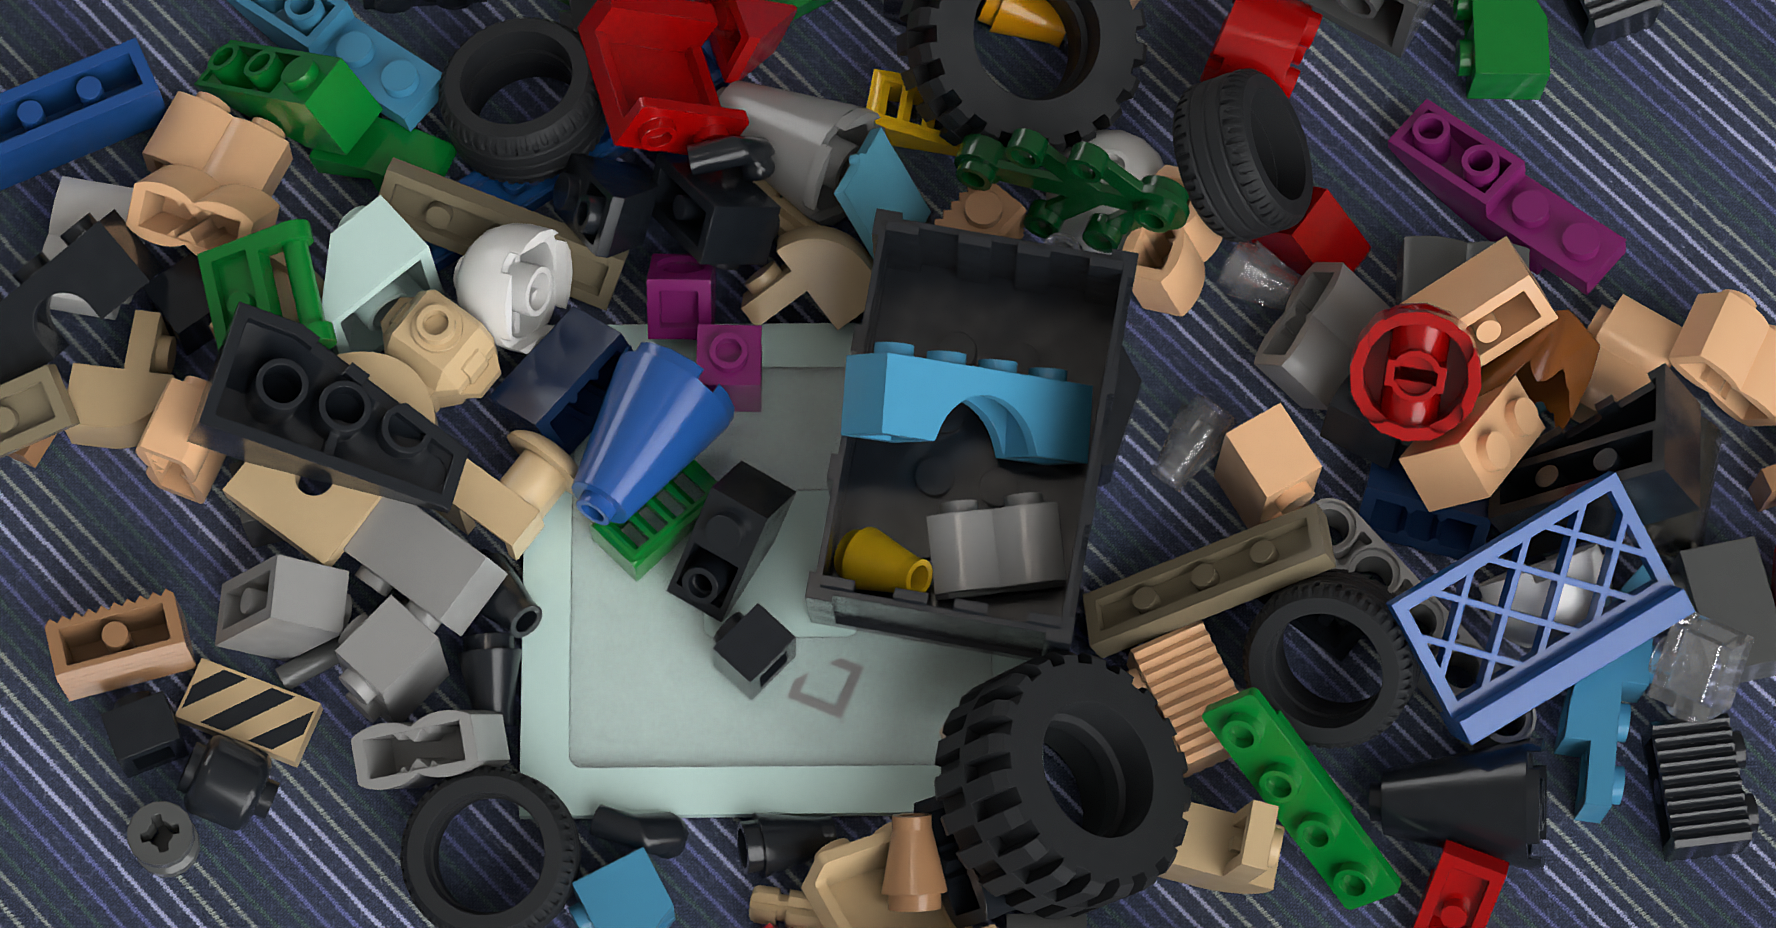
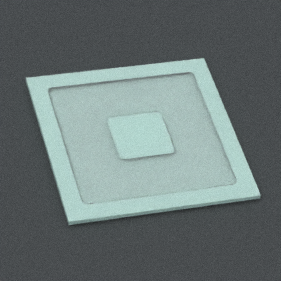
[519,323,1043,819]

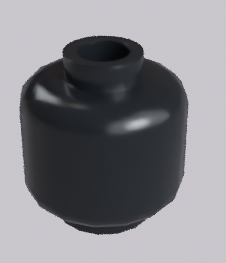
[176,735,280,831]

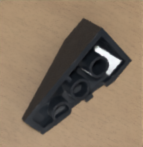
[187,302,469,513]

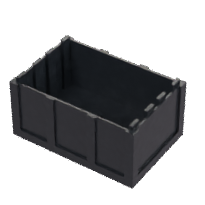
[805,208,1139,661]

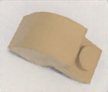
[741,225,874,330]
[65,310,176,449]
[1158,800,1285,894]

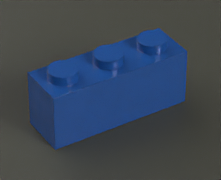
[0,37,167,191]

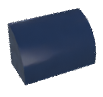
[488,306,629,455]
[1357,457,1491,560]

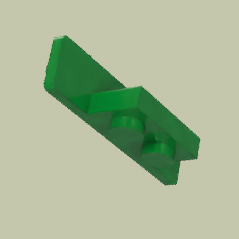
[1202,687,1402,910]

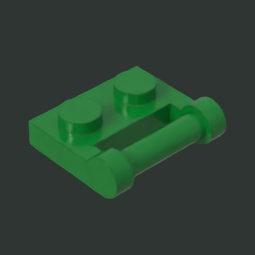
[197,219,337,352]

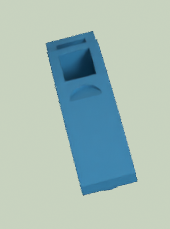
[227,0,442,132]
[1554,565,1662,824]

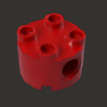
[1199,0,1323,99]
[1350,303,1482,441]

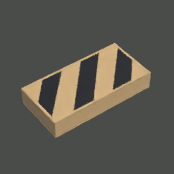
[175,658,323,768]

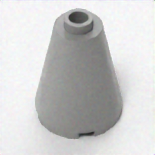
[716,80,885,226]

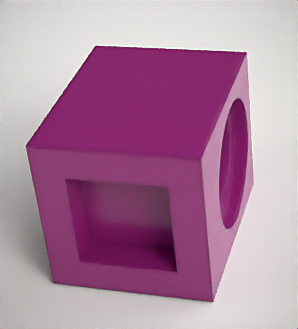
[647,254,716,340]
[696,324,763,412]

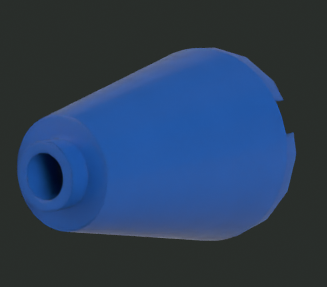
[571,342,735,525]

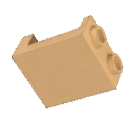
[801,822,997,928]

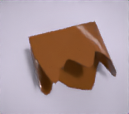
[1478,309,1600,429]

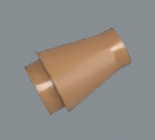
[881,813,948,912]

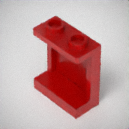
[577,0,749,155]

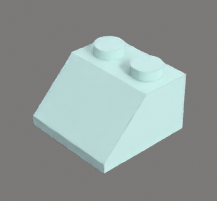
[322,195,445,355]

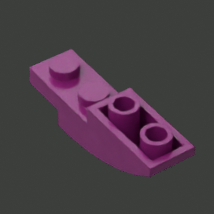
[1388,99,1626,295]

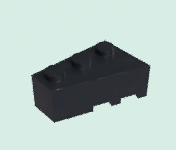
[1488,363,1701,558]

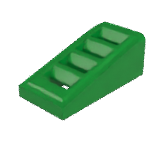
[590,459,718,582]

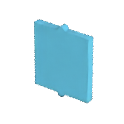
[834,127,931,260]

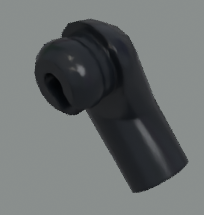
[686,135,775,181]
[590,804,689,859]

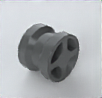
[127,801,200,878]

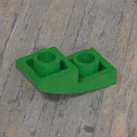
[309,117,457,192]

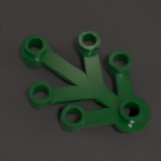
[954,128,1190,253]

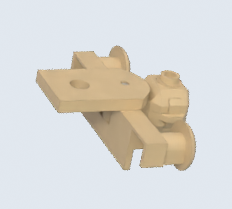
[209,252,578,567]

